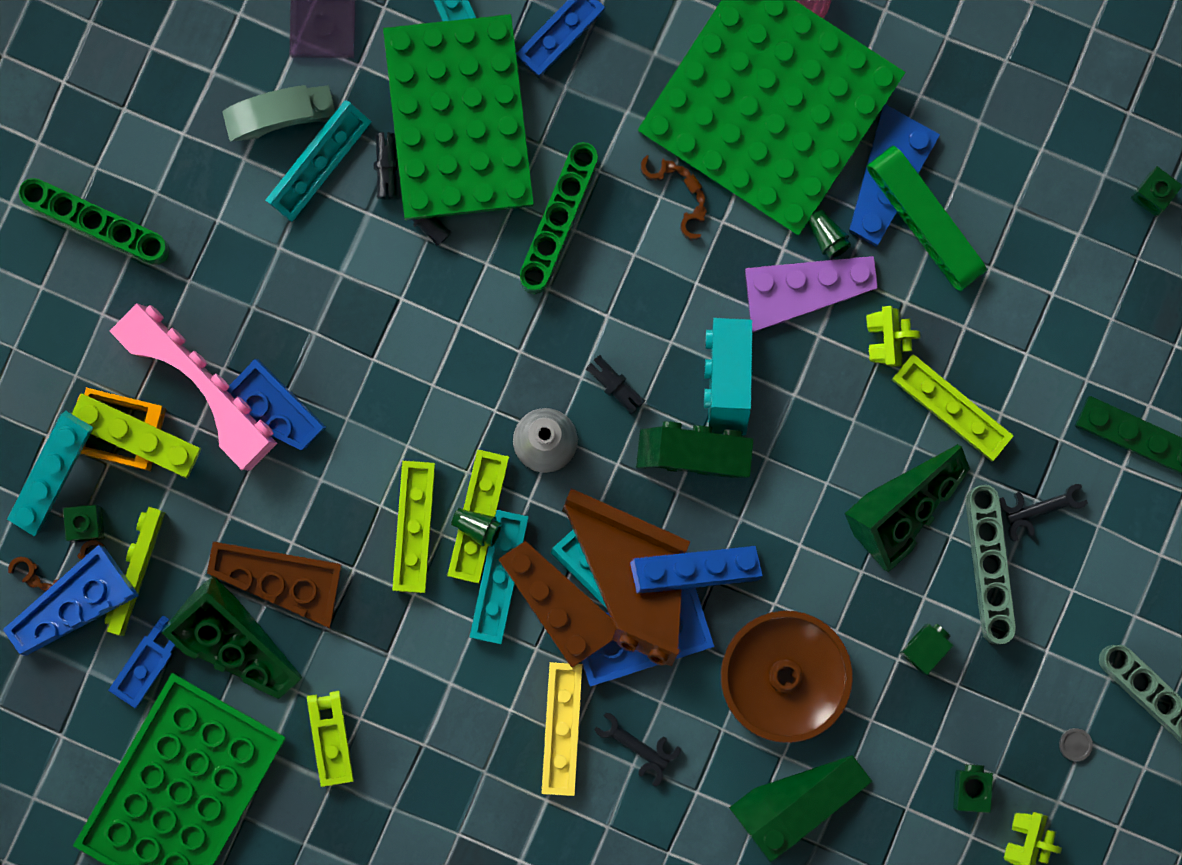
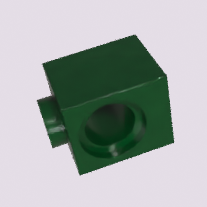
[1131,166,1182,217]
[63,505,105,543]
[900,623,953,675]
[953,764,993,813]

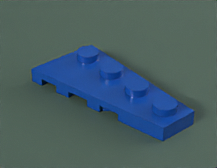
[848,104,940,247]
[3,545,139,656]

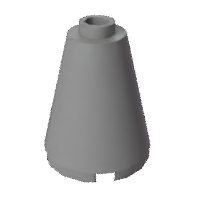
[513,408,578,473]

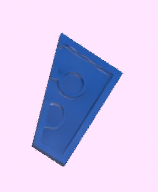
[227,359,326,450]

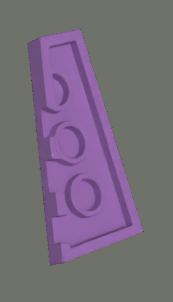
[745,256,877,333]

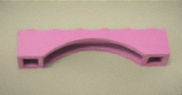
[110,303,277,471]

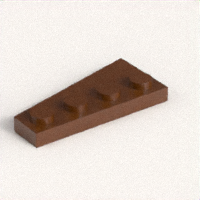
[207,541,342,629]
[498,541,616,668]

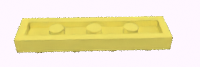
[542,662,582,796]

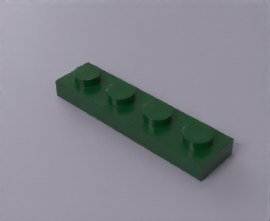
[1075,396,1182,475]

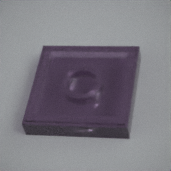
[290,0,356,58]

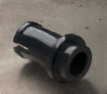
[412,217,452,247]

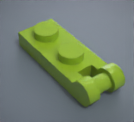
[307,690,354,787]

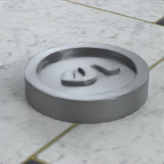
[1059,728,1093,761]

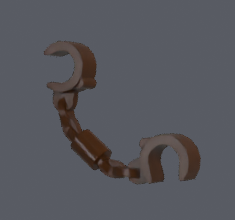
[641,155,706,240]
[8,540,108,591]

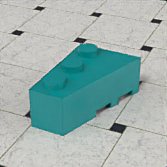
[704,318,752,435]

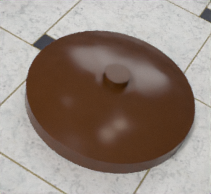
[720,611,852,742]

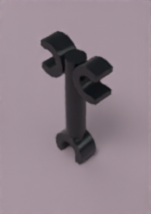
[999,484,1088,542]
[594,713,681,787]

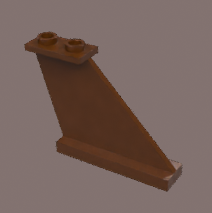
[562,488,690,666]

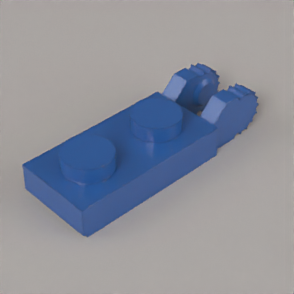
[108,616,176,709]

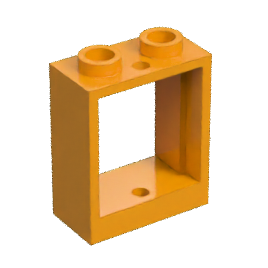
[77,388,166,471]

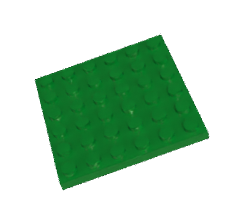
[638,0,906,236]

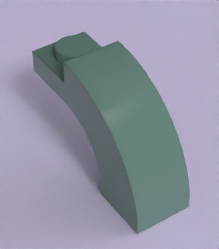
[222,85,335,142]

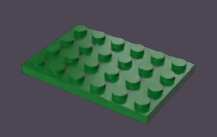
[383,14,534,221]
[73,673,287,865]

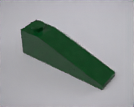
[845,444,970,572]
[162,576,302,699]
[729,755,872,862]

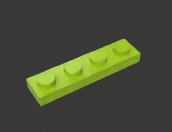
[891,354,1013,462]
[72,393,201,479]
[447,449,509,584]
[392,461,435,593]
[105,507,166,636]

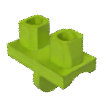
[866,306,921,367]
[1004,812,1062,865]

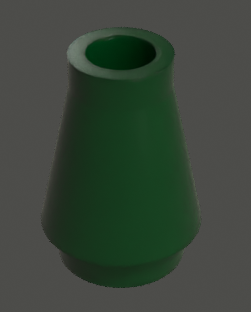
[808,210,851,259]
[451,508,502,547]

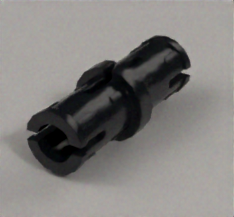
[374,132,399,199]
[585,355,646,415]

